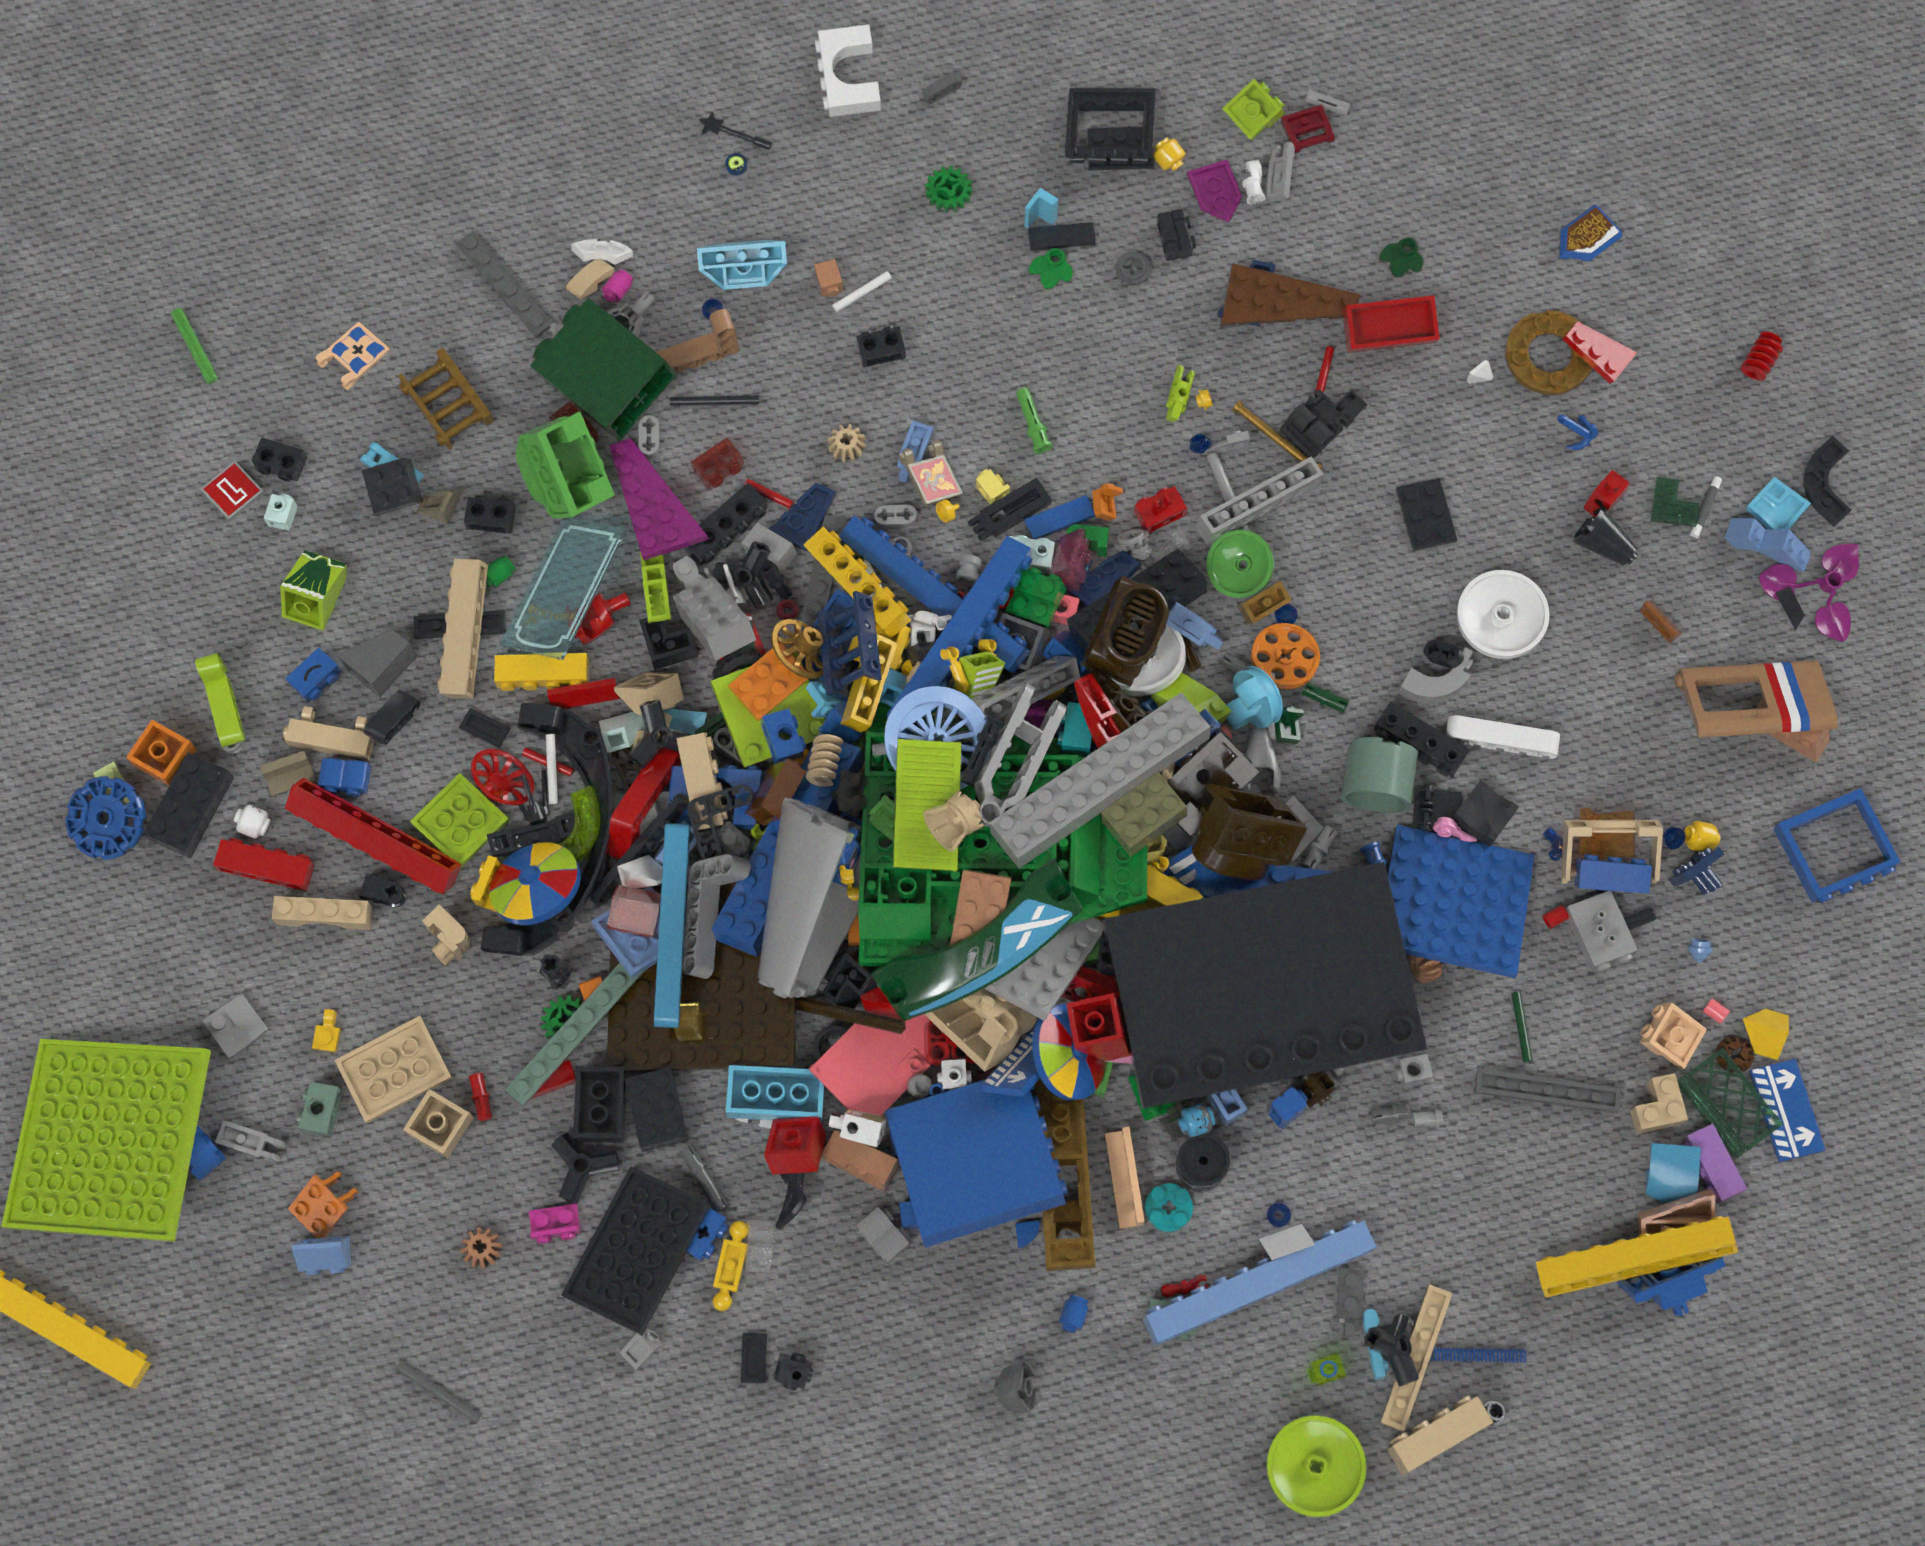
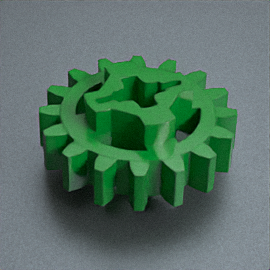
[925,166,972,213]
[540,995,590,1043]

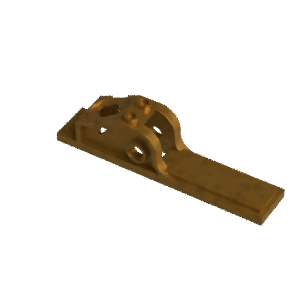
[1034,1078,1096,1271]

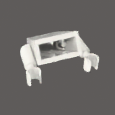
[907,611,952,659]

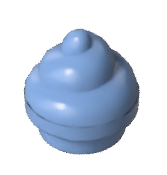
[1688,939,1713,963]

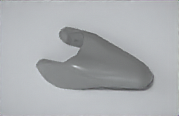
[1241,726,1281,794]

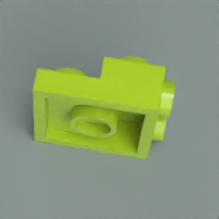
[1222,79,1285,141]

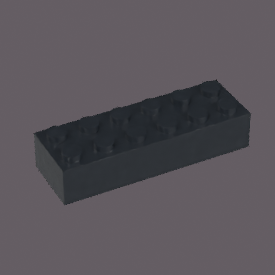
[1067,549,1207,651]

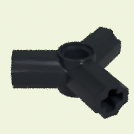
[713,541,774,609]
[628,700,692,769]
[551,1132,619,1204]
[1364,1314,1420,1386]

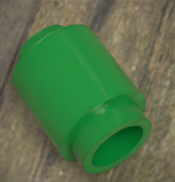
[486,555,516,588]

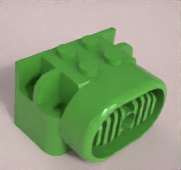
[516,412,615,519]

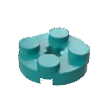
[1145,1183,1193,1232]

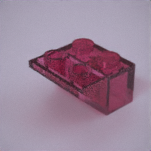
[1050,529,1092,591]

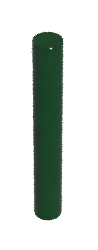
[1511,992,1533,1063]

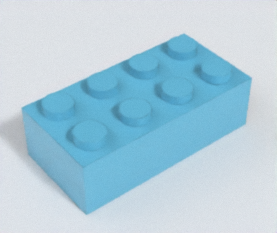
[726,1065,824,1123]

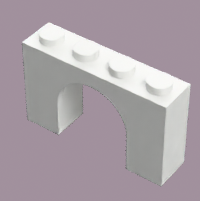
[815,25,881,117]

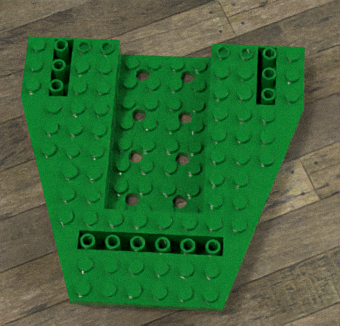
[858,702,1147,966]

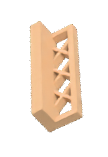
[1105,1126,1145,1229]

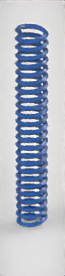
[1430,1347,1527,1363]

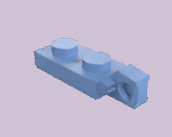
[897,420,934,483]
[1166,601,1223,649]

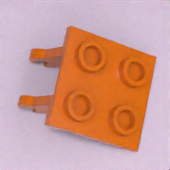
[288,1171,359,1238]

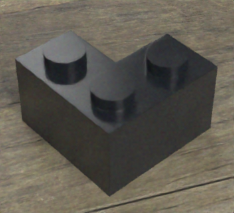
[639,618,698,670]
[822,953,878,1009]

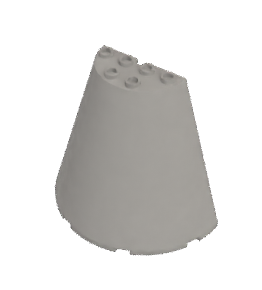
[758,798,892,998]

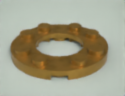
[1505,310,1592,395]

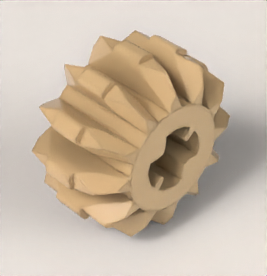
[828,424,866,463]

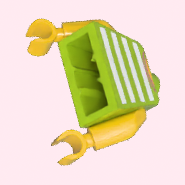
[940,639,1005,699]

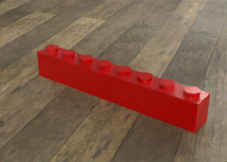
[284,778,462,895]

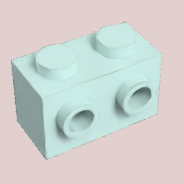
[1010,535,1055,574]

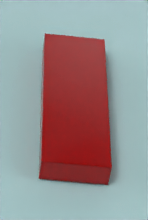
[547,678,620,709]

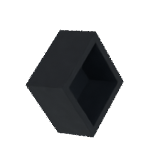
[361,458,423,515]

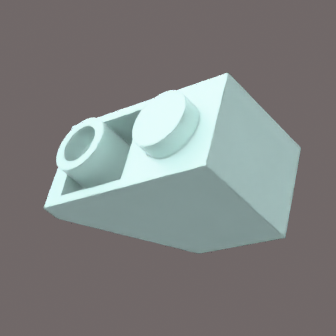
[599,712,645,753]

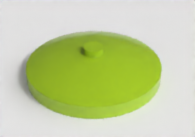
[1266,1416,1366,1517]

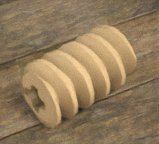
[806,734,844,787]

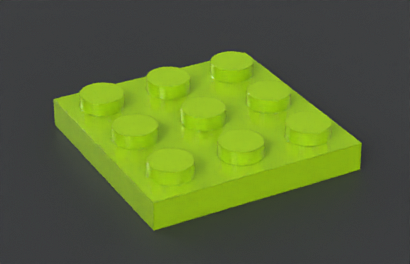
[410,773,510,869]

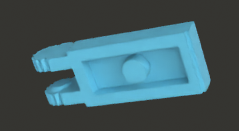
[1362,1308,1389,1380]

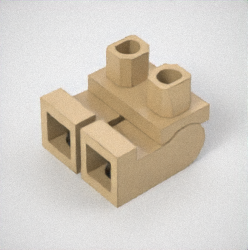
[422,905,471,966]

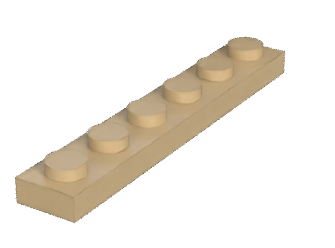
[1380,1285,1453,1432]

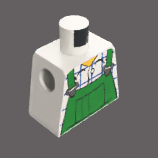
[829,1109,887,1147]

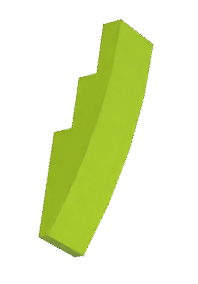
[640,552,671,623]

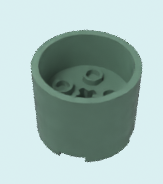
[1341,737,1418,813]

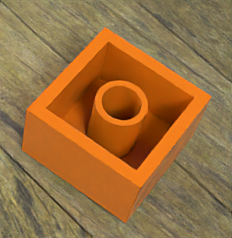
[126,720,197,786]

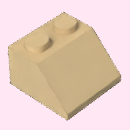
[614,672,684,715]

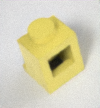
[976,469,1010,505]

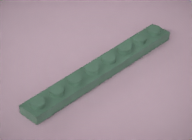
[505,963,647,1107]

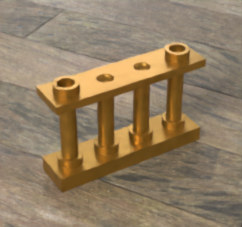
[398,347,494,450]

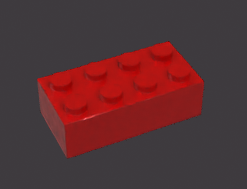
[1342,295,1440,353]

